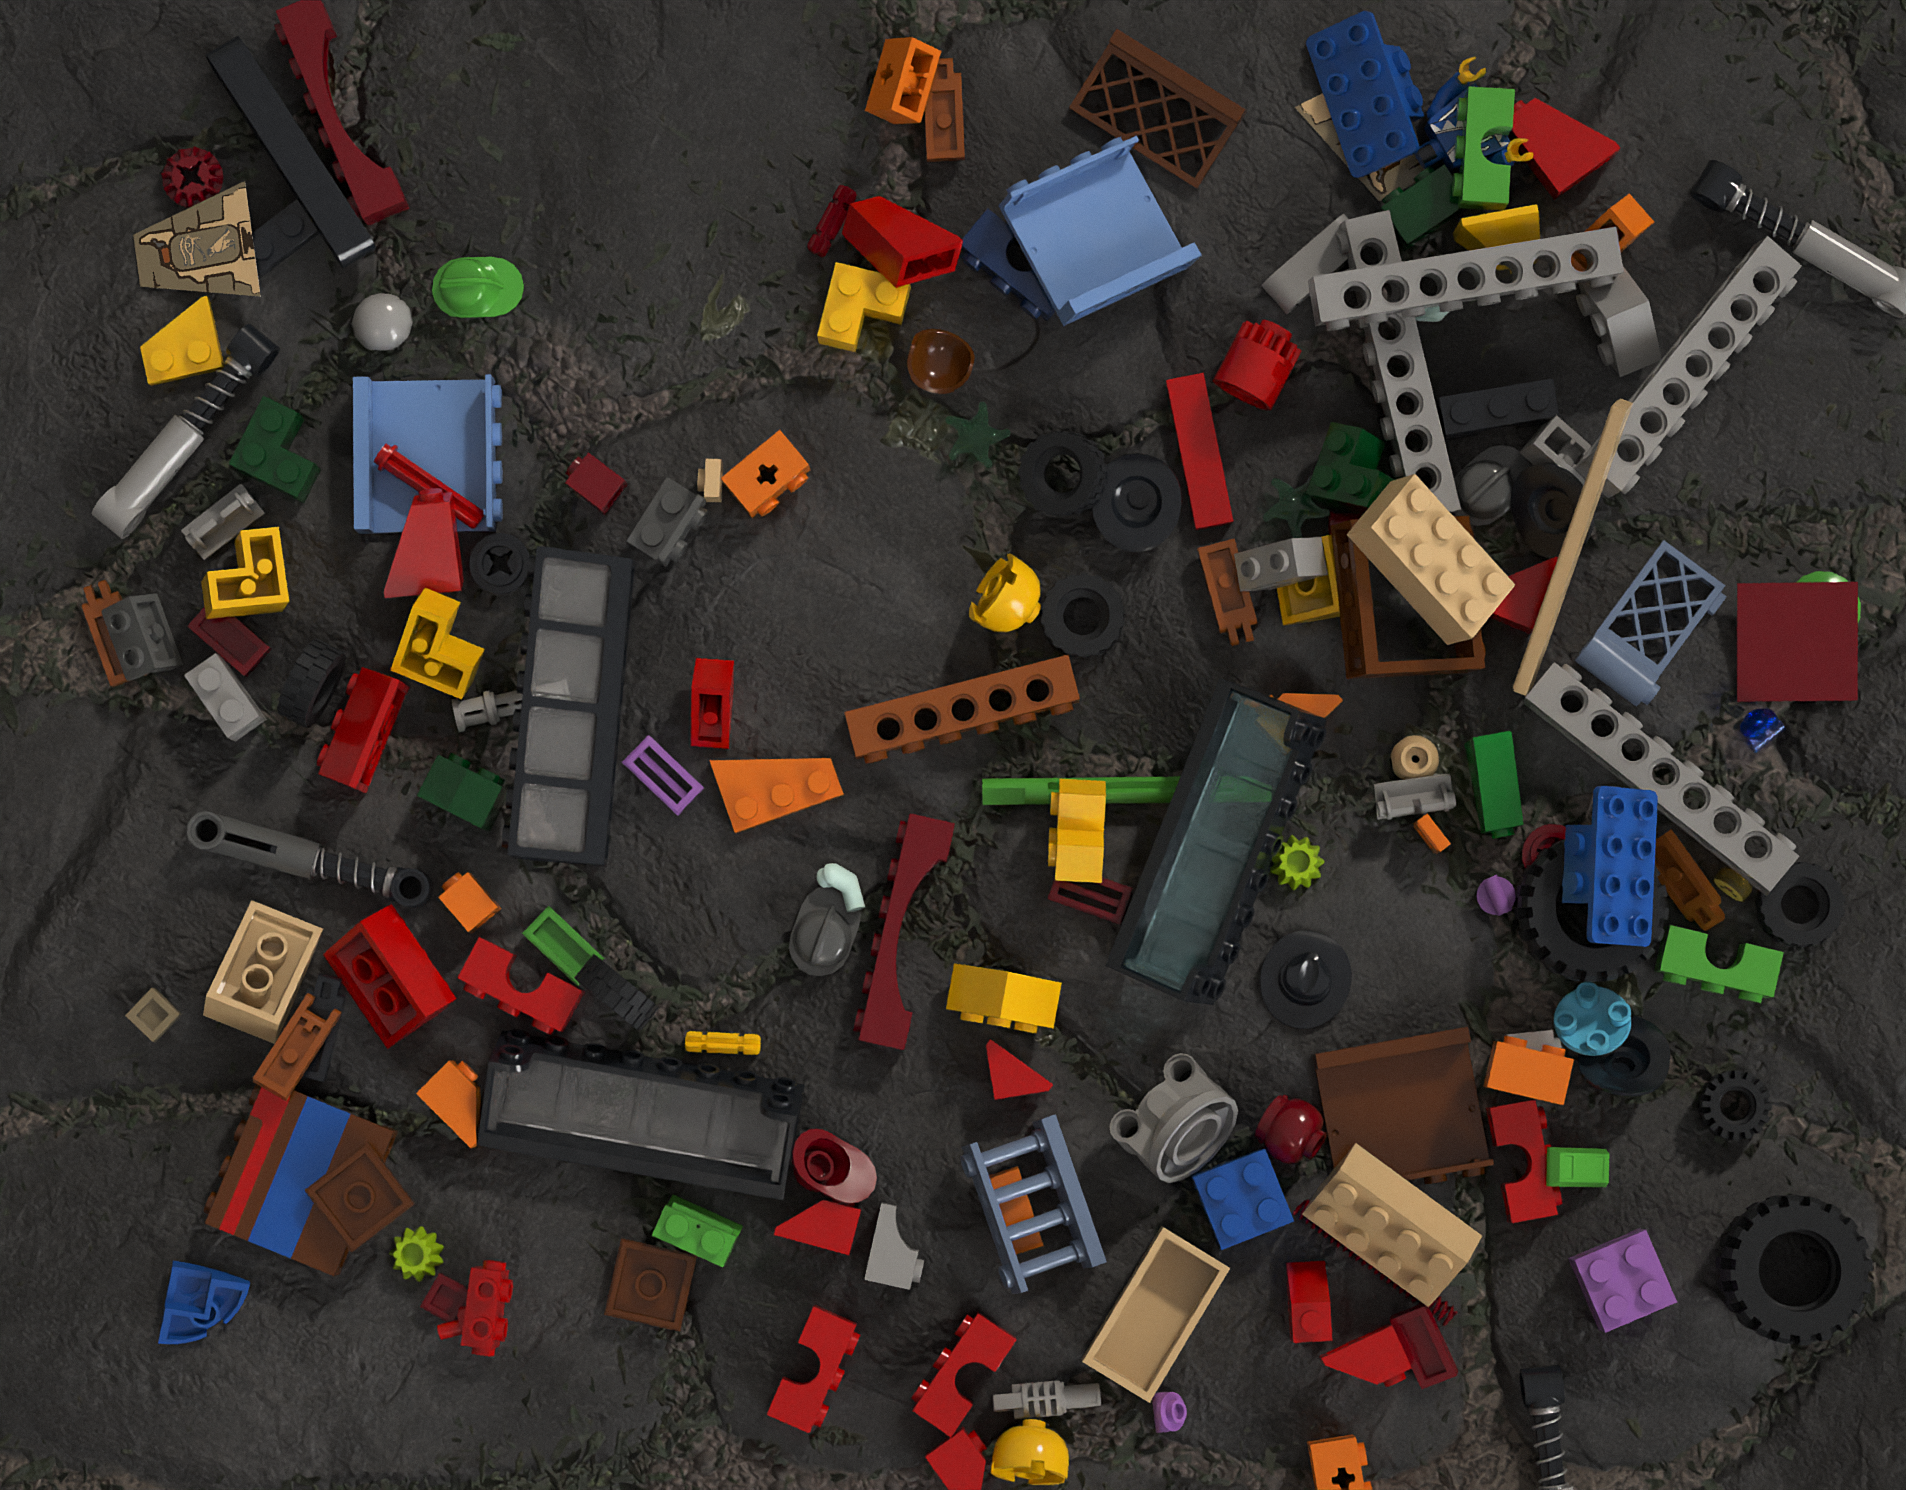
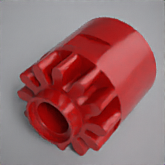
[1213,319,1302,411]

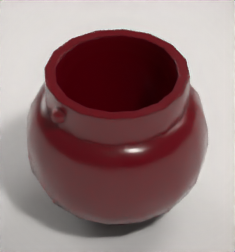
[1255,1095,1327,1164]

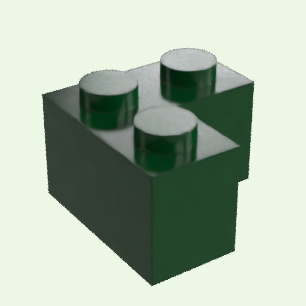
[229,396,321,503]
[1306,422,1394,515]
[417,752,507,832]

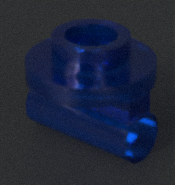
[1740,708,1786,753]

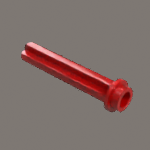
[374,443,484,529]

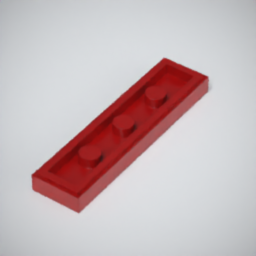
[1166,373,1234,530]

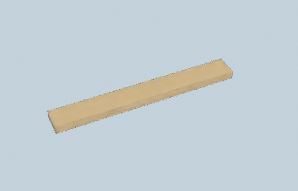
[1513,398,1633,696]

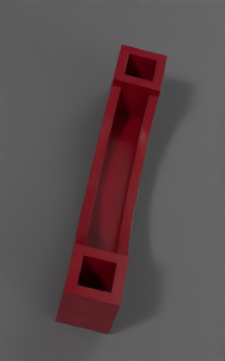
[274,0,409,226]
[853,813,955,1051]

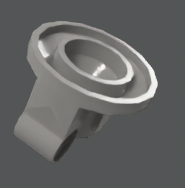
[1109,1053,1238,1183]

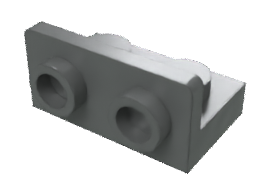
[626,477,708,567]
[102,593,183,681]

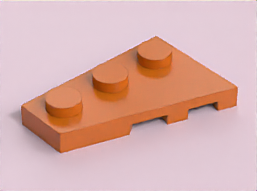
[709,758,844,833]

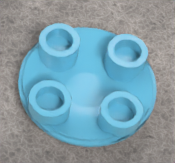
[1554,982,1632,1056]

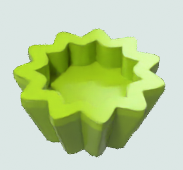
[1270,835,1325,890]
[389,1226,444,1282]

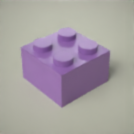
[1568,1228,1677,1333]

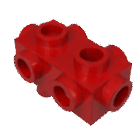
[437,1260,513,1356]

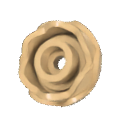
[1391,735,1439,780]

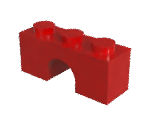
[458,937,585,1035]
[1485,1099,1562,1223]
[767,1305,860,1433]
[910,1312,1017,1437]

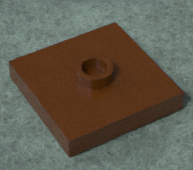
[305,1142,415,1252]
[604,1238,697,1332]

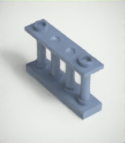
[960,1114,1107,1294]

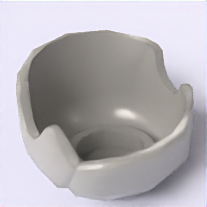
[351,293,413,351]

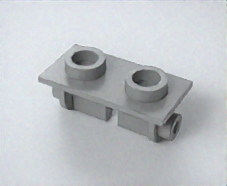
[181,483,265,560]
[1374,773,1456,820]

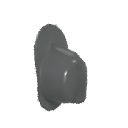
[1454,445,1531,526]
[789,887,861,976]

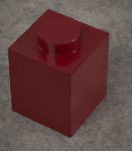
[565,452,628,515]

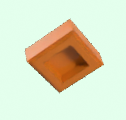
[1413,813,1451,854]

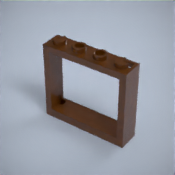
[1331,516,1486,679]

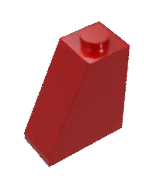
[1507,98,1620,200]
[842,196,963,288]
[384,488,464,598]

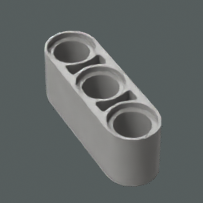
[1261,214,1366,314]

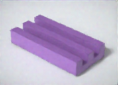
[622,735,705,816]

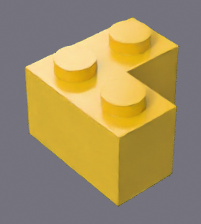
[817,262,911,352]
[201,527,289,619]
[391,588,485,700]
[1048,779,1106,883]
[946,963,1062,1033]

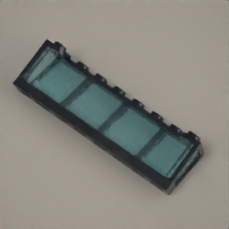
[1105,678,1327,1005]

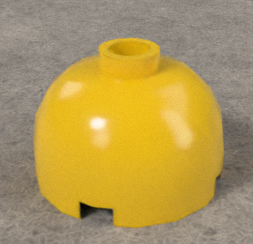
[969,553,1041,632]
[991,1419,1069,1485]

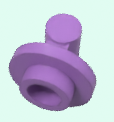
[1476,875,1516,916]
[1152,1392,1187,1433]

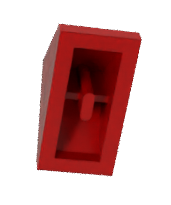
[986,1039,1053,1100]

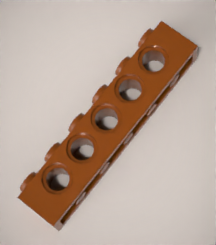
[844,655,1080,764]

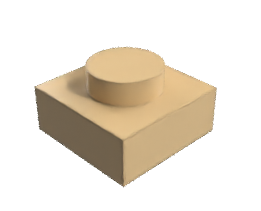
[697,459,723,502]

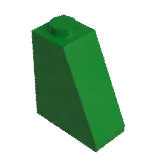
[1464,731,1524,839]

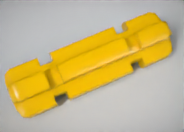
[685,1031,761,1055]

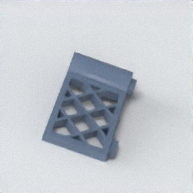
[1574,540,1727,707]

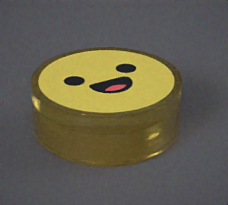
[1713,867,1752,903]

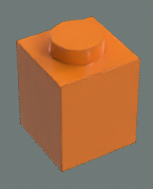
[438,872,502,934]

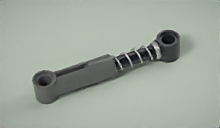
[187,811,434,908]

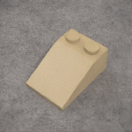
[203,900,323,1044]

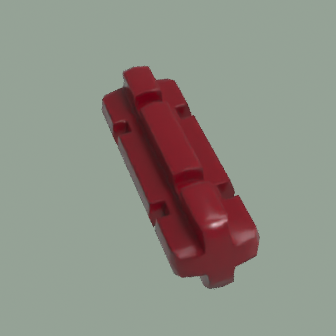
[807,185,857,257]

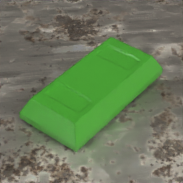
[522,906,605,986]
[1546,1147,1609,1187]

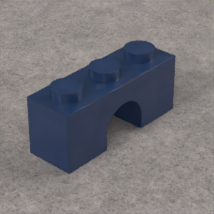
[960,208,1055,321]

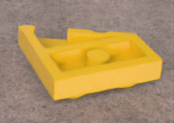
[140,296,225,386]

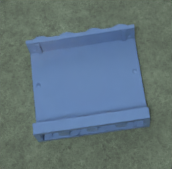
[999,136,1202,326]
[353,374,503,534]

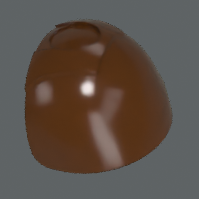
[907,329,975,394]

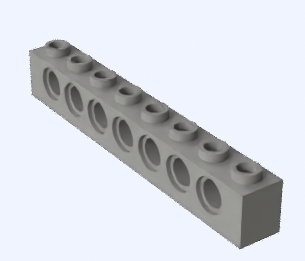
[1336,210,1461,513]
[1308,227,1624,331]
[1574,236,1802,498]
[1524,662,1799,896]

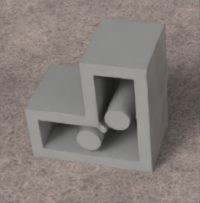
[1576,267,1662,377]

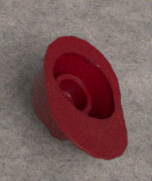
[791,1129,877,1204]

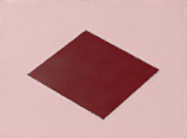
[1737,582,1858,702]

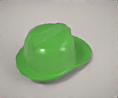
[432,257,524,318]

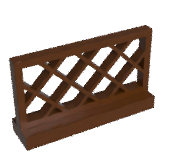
[1069,29,1247,189]

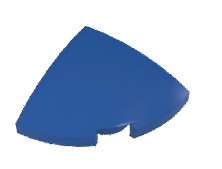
[158,1261,250,1344]

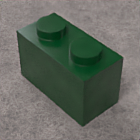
[1379,164,1467,251]

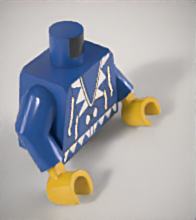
[1415,57,1534,174]

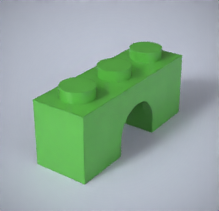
[1452,86,1515,211]
[1654,925,1784,1004]

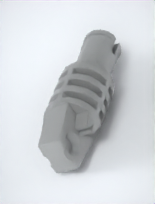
[992,1380,1101,1419]

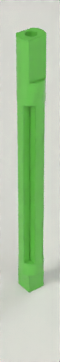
[982,775,1272,805]

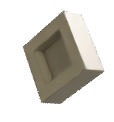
[125,988,182,1042]

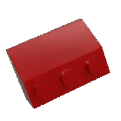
[317,667,410,793]
[323,904,457,1049]

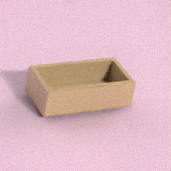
[1347,474,1515,645]
[1302,1143,1482,1307]
[1081,1226,1230,1403]

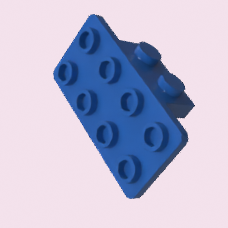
[1306,11,1424,178]
[1562,786,1658,947]

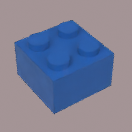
[1191,1148,1294,1250]

